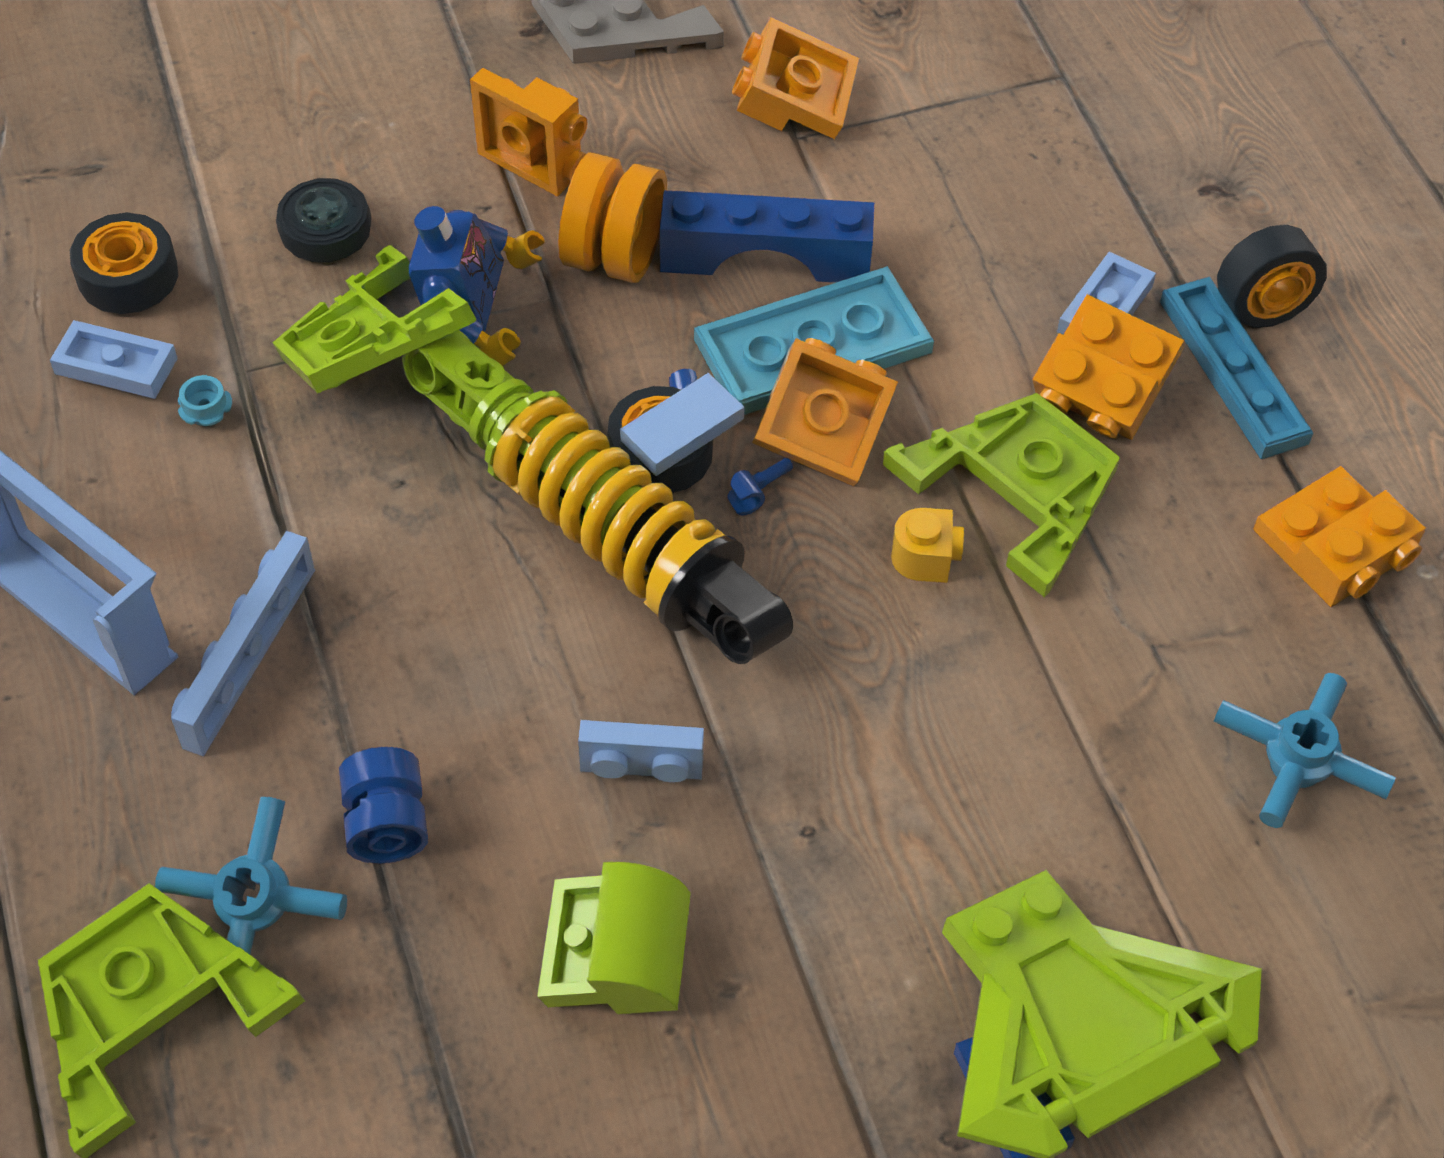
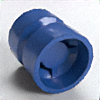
[339,747,428,864]

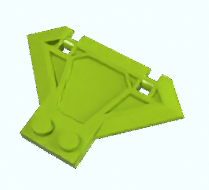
[942,870,1262,1158]

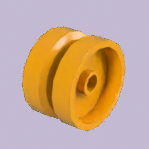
[558,152,667,283]

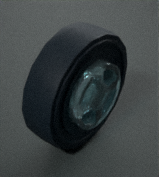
[276,178,371,263]

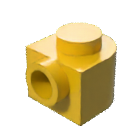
[891,508,964,583]

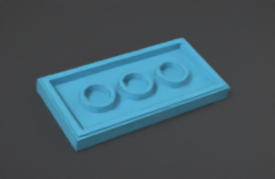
[694,266,934,415]

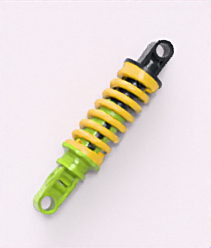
[402,330,793,664]

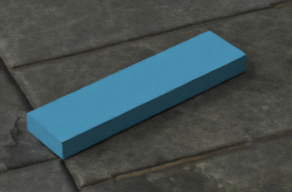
[1160,277,1313,459]

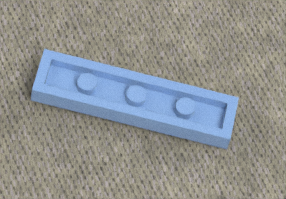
[171,531,315,757]

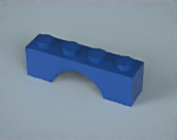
[660,190,874,283]

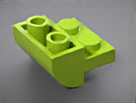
[537,862,691,1014]

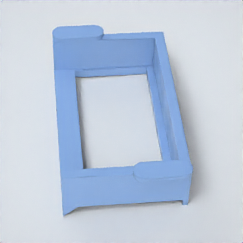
[0,450,178,696]

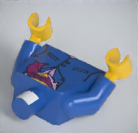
[409,206,545,366]

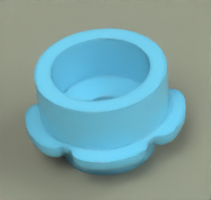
[178,375,232,426]

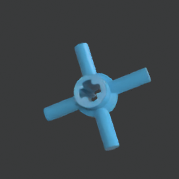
[1213,673,1396,828]
[155,797,347,988]

